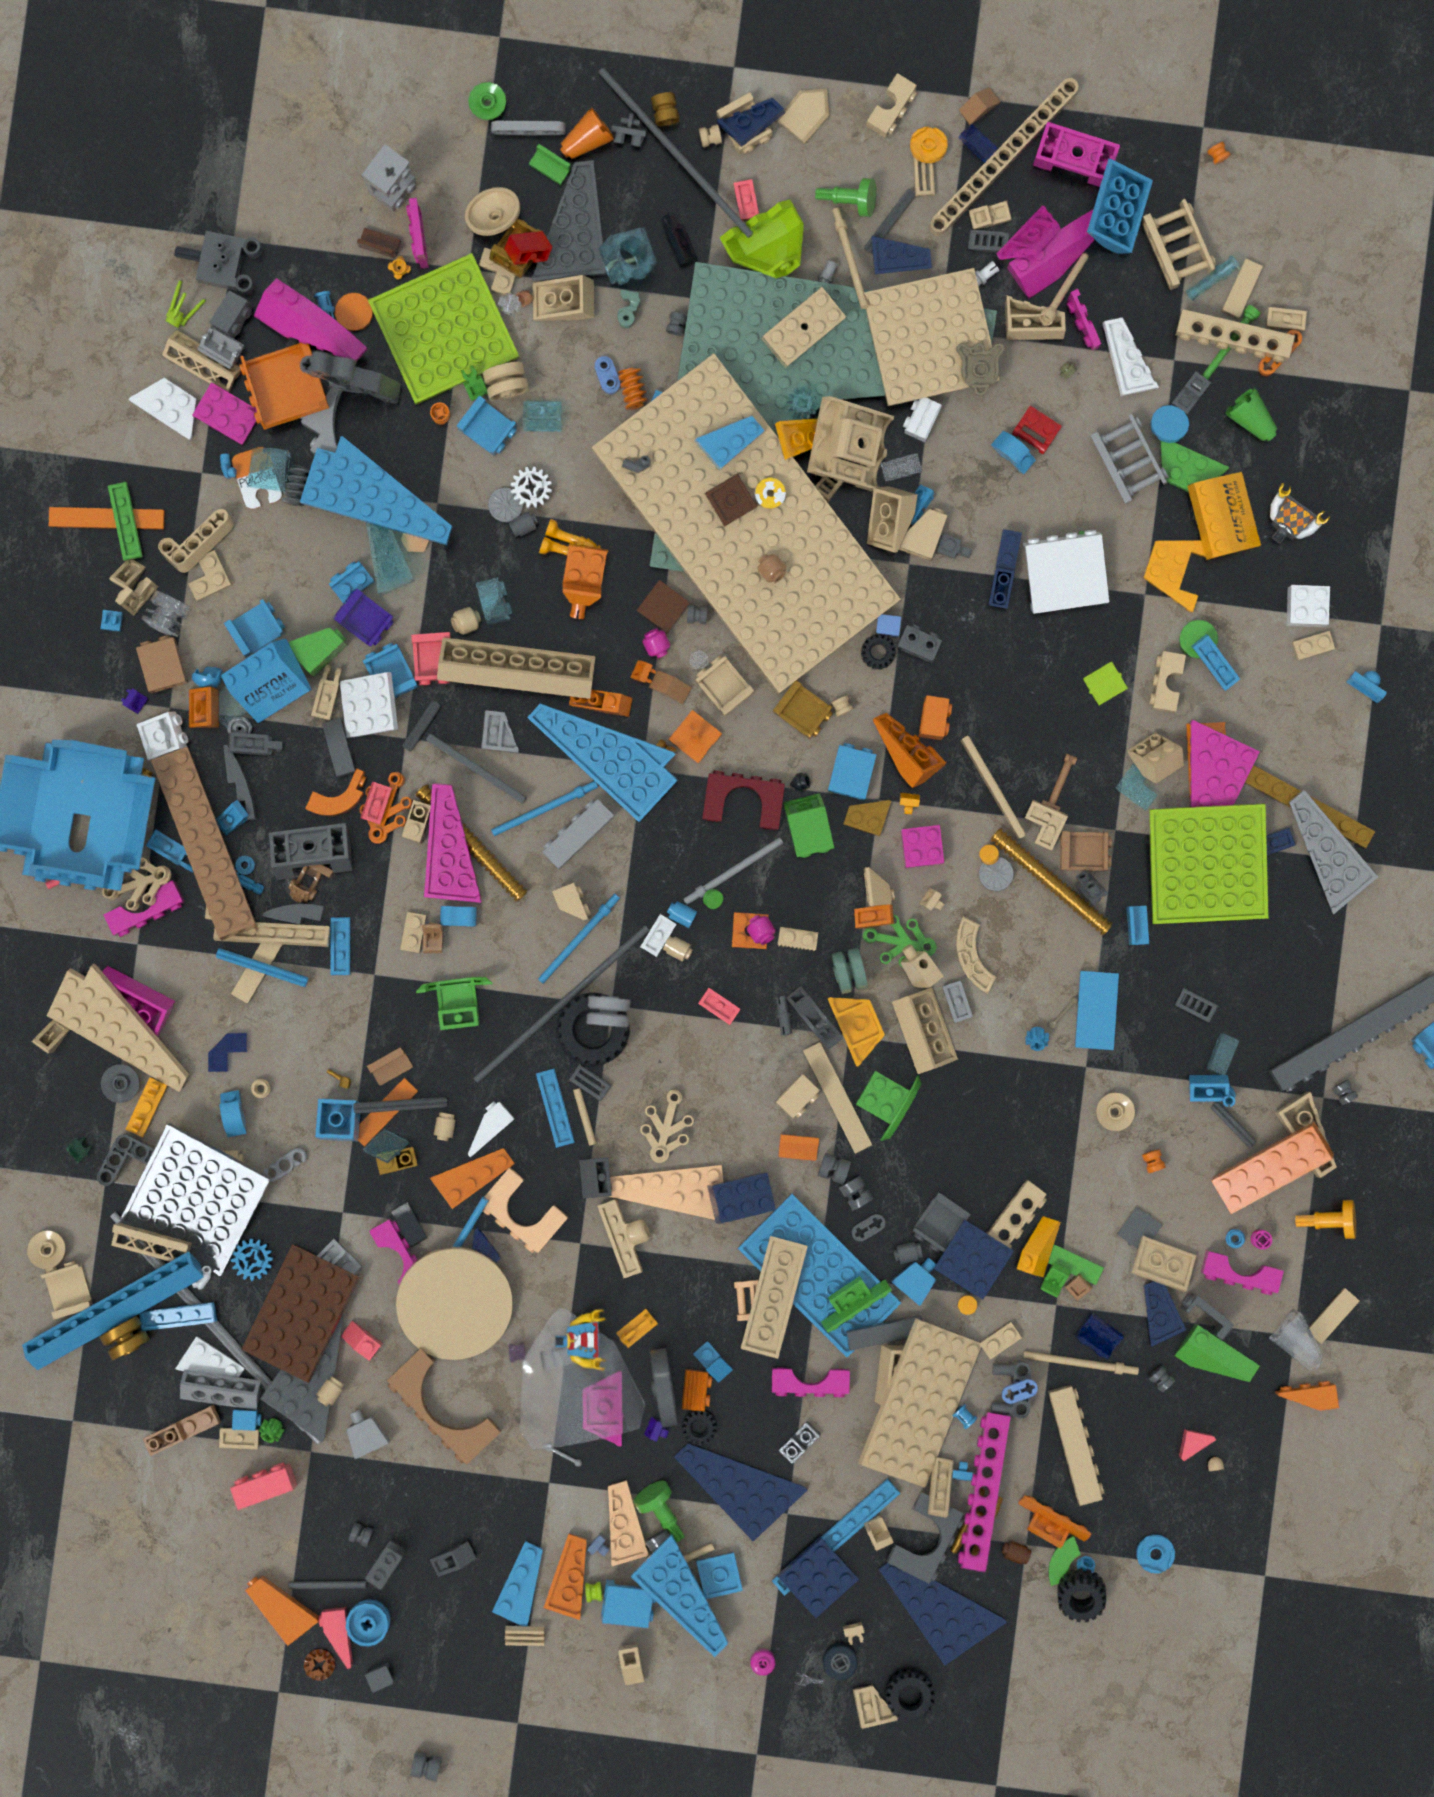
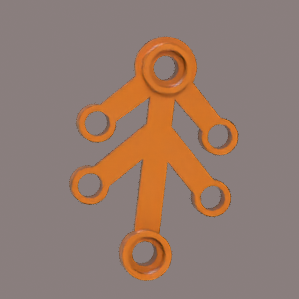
[360,772,413,844]

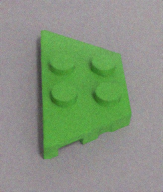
[1160,441,1229,492]

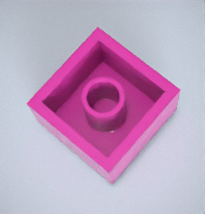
[901,825,944,869]

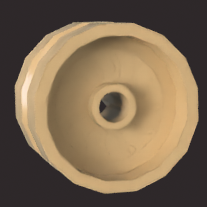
[482,362,529,401]

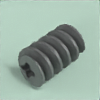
[282,465,310,507]

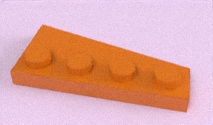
[430,1148,515,1209]
[544,1533,587,1620]

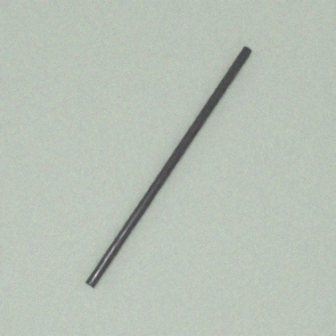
[598,68,754,238]
[473,925,650,1083]

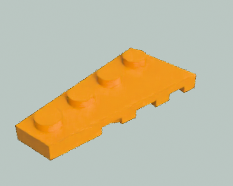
[775,419,818,460]

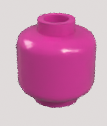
[642,628,671,658]
[747,915,775,945]
[750,1648,775,1676]

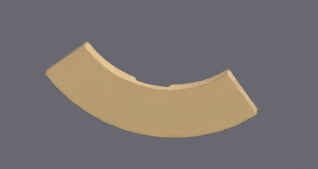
[956,917,996,994]

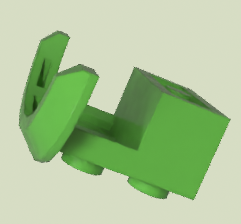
[416,977,493,1030]
[856,1071,922,1141]

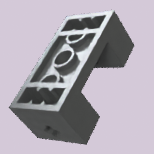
[269,823,353,880]

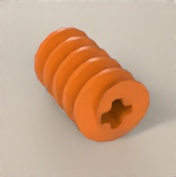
[618,368,648,410]

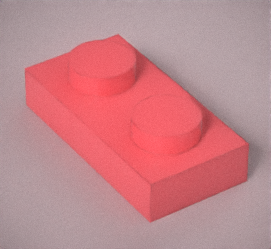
[734,179,759,221]
[360,782,392,824]
[698,988,740,1025]

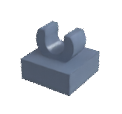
[587,1533,609,1556]

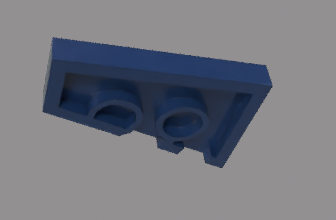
[717,98,785,147]
[871,236,932,274]
[1143,1281,1186,1347]

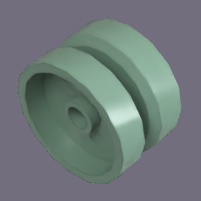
[832,947,868,994]

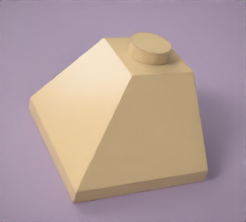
[863,867,895,907]

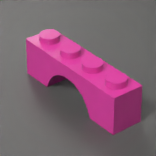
[103,881,185,937]
[369,1219,418,1285]
[1200,1250,1284,1296]
[772,1367,850,1397]

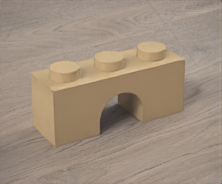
[866,73,917,138]
[1149,651,1186,713]

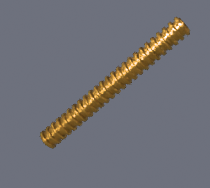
[415,784,528,902]
[990,828,1113,936]

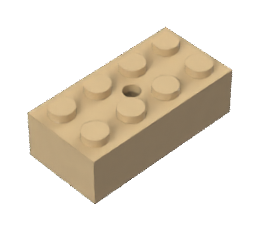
[761,287,846,369]

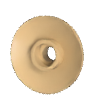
[1096,1093,1135,1131]
[27,1231,66,1269]

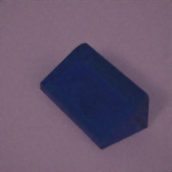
[959,124,998,162]

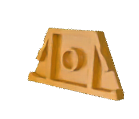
[827,997,885,1067]

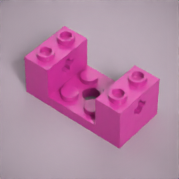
[1033,122,1120,187]

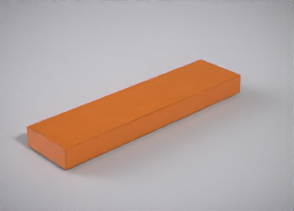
[358,1078,418,1147]

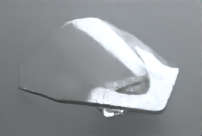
[519,1308,646,1450]

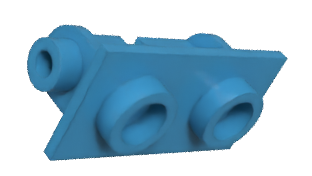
[910,484,934,525]

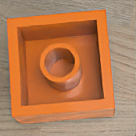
[919,695,952,740]

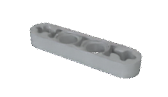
[491,121,566,135]

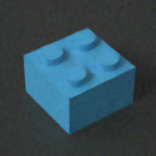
[315,1099,360,1142]

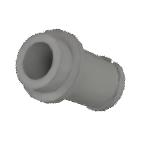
[818,260,838,284]

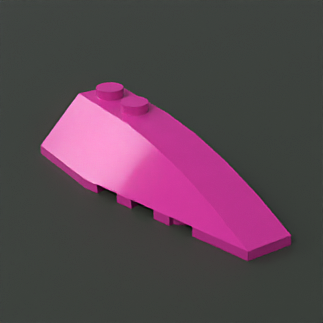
[1007,210,1095,299]
[254,278,367,362]

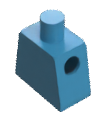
[891,1258,936,1306]

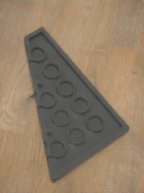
[532,160,606,283]
[261,1313,344,1442]

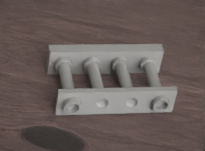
[1091,414,1168,504]

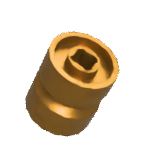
[651,92,680,126]

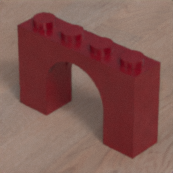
[702,770,785,830]

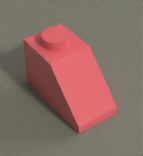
[341,1320,383,1361]

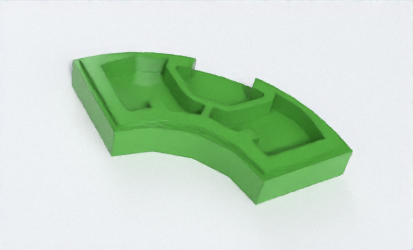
[1048,1536,1081,1586]

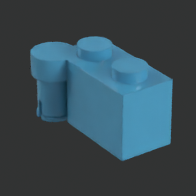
[1189,1075,1236,1107]

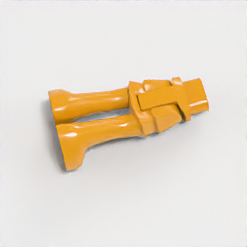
[539,519,608,556]

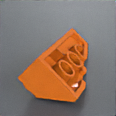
[873,713,946,788]

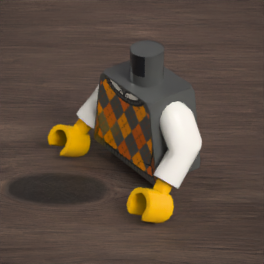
[1270,483,1330,544]

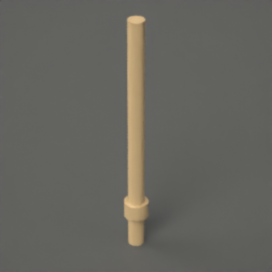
[833,208,868,309]
[1023,1351,1139,1375]

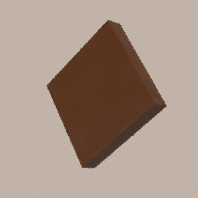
[704,474,758,527]
[637,580,690,634]

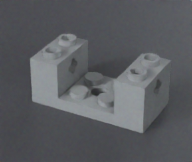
[362,144,416,212]

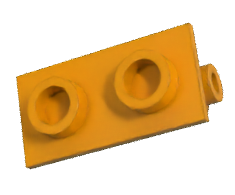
[616,1309,658,1348]

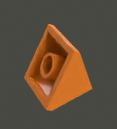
[189,687,219,728]

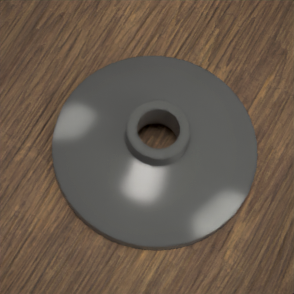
[101,1064,140,1103]

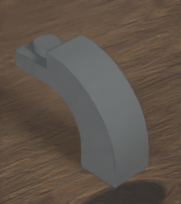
[786,986,843,1050]

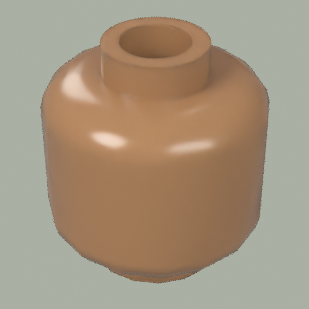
[757,554,786,583]

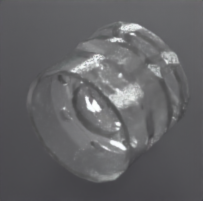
[141,590,192,637]

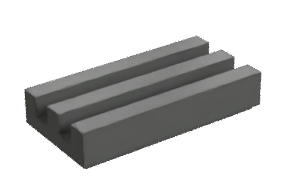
[569,1064,612,1101]

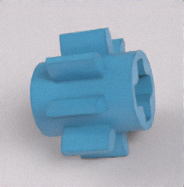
[1025,1027,1049,1051]

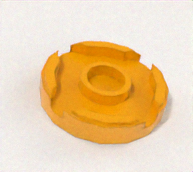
[910,127,948,163]

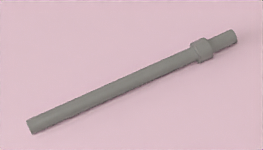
[683,837,783,905]

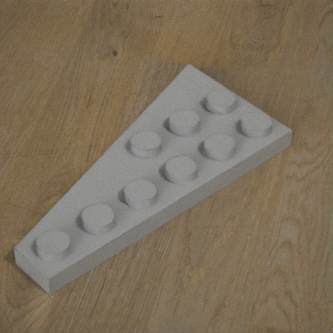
[1289,789,1378,914]

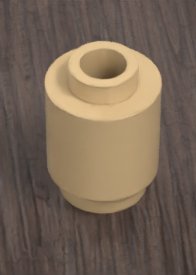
[663,936,693,962]
[434,1113,456,1141]
[316,1376,344,1406]

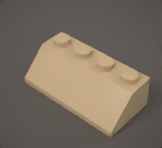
[892,987,958,1074]

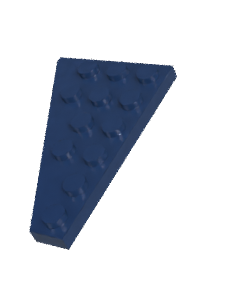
[674,1443,808,1541]
[878,1562,1007,1665]

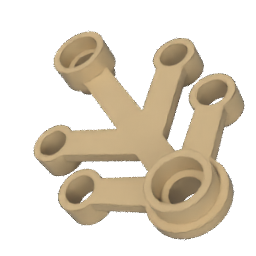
[102,857,171,911]
[640,1090,694,1163]

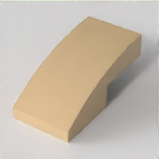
[969,201,1012,229]

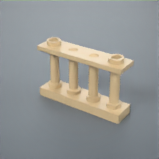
[1141,199,1216,290]

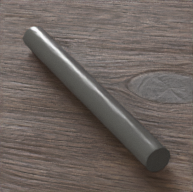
[288,1581,366,1589]

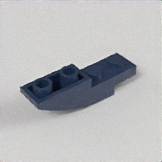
[989,529,1022,609]

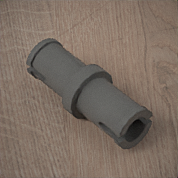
[775,996,793,1036]

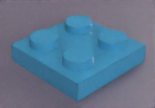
[696,1552,743,1599]

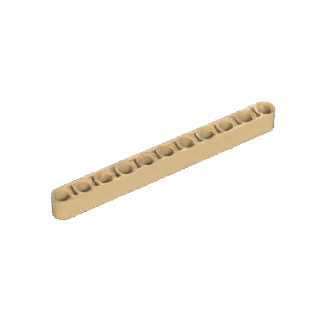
[929,78,1078,236]

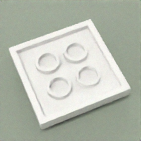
[340,672,398,738]

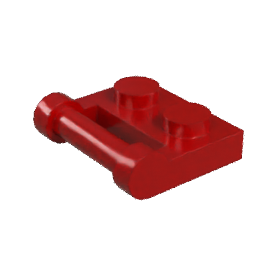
[1011,405,1062,455]

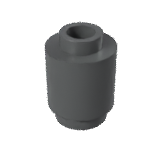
[509,512,539,537]
[893,1242,923,1264]

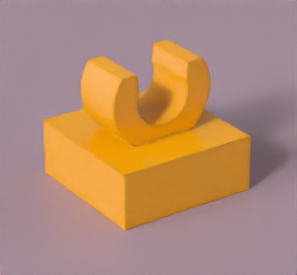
[900,792,920,815]

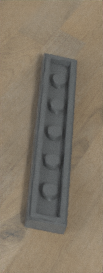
[426,734,526,804]

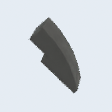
[322,718,356,777]
[262,904,326,925]

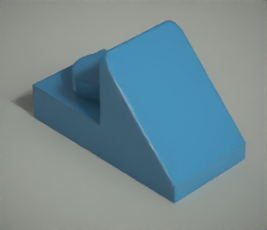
[216,800,249,836]
[693,1341,733,1383]

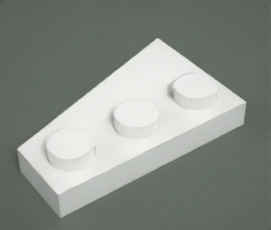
[175,1336,245,1377]

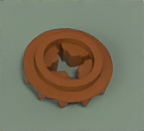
[304,1649,335,1681]

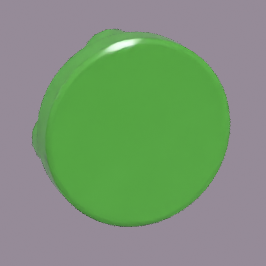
[1179,620,1218,659]

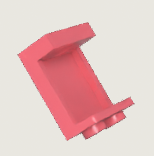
[411,632,451,685]

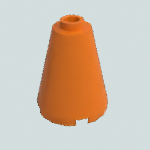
[560,108,614,159]

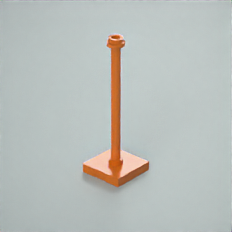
[668,710,722,764]

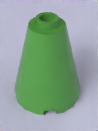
[1225,388,1277,441]

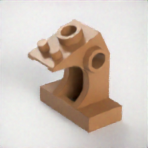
[288,865,334,904]

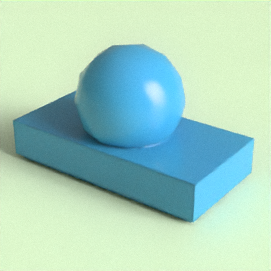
[1346,671,1387,703]

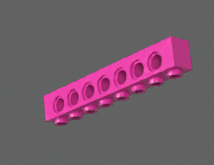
[958,1413,1010,1572]

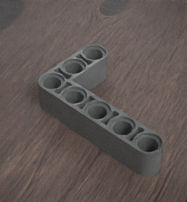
[97,1134,155,1186]

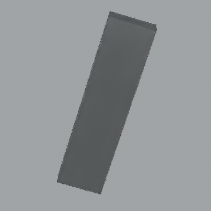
[846,1315,922,1351]

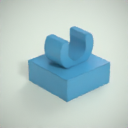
[101,610,123,632]
[952,1461,973,1481]

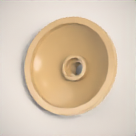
[465,187,520,236]

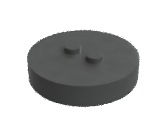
[651,1348,678,1428]

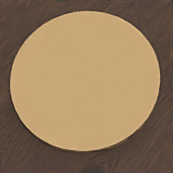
[396,1247,513,1360]

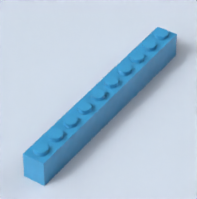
[22,1252,204,1370]

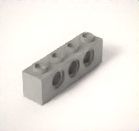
[180,1369,261,1410]

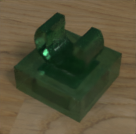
[66,1137,92,1163]

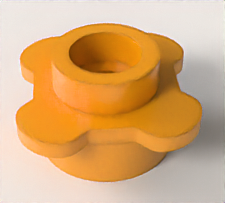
[388,256,411,279]

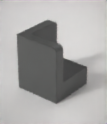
[365,1662,394,1693]

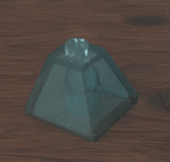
[247,448,291,492]

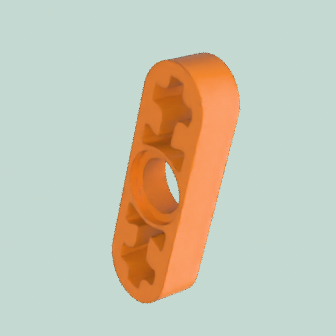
[1258,330,1302,376]

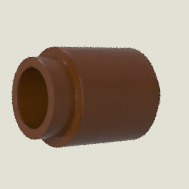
[1001,1540,1032,1565]

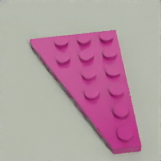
[1190,720,1260,807]

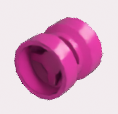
[1250,1229,1272,1250]

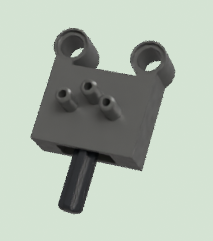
[174,231,262,295]

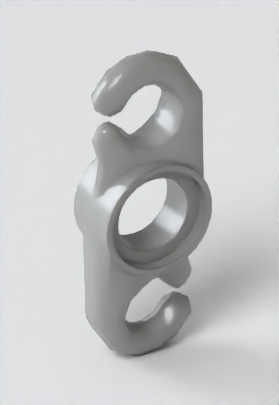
[263,1148,307,1182]

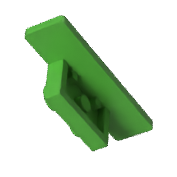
[821,1276,892,1333]

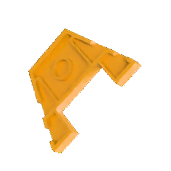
[1143,541,1206,613]

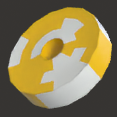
[754,478,786,509]

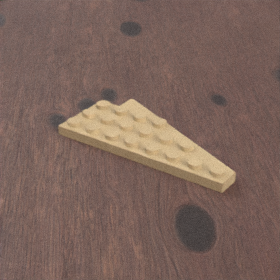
[47,964,189,1092]

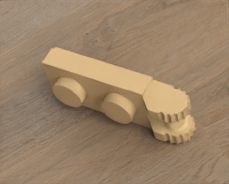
[311,664,342,721]

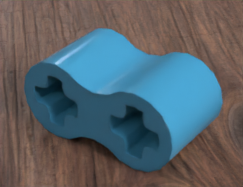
[440,906,477,927]

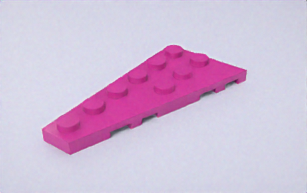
[424,783,482,903]

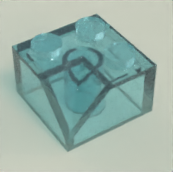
[476,577,512,625]

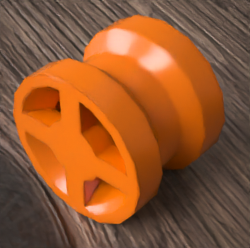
[1207,142,1231,165]

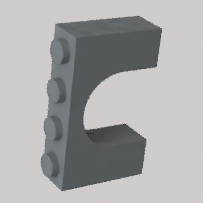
[886,1492,964,1584]

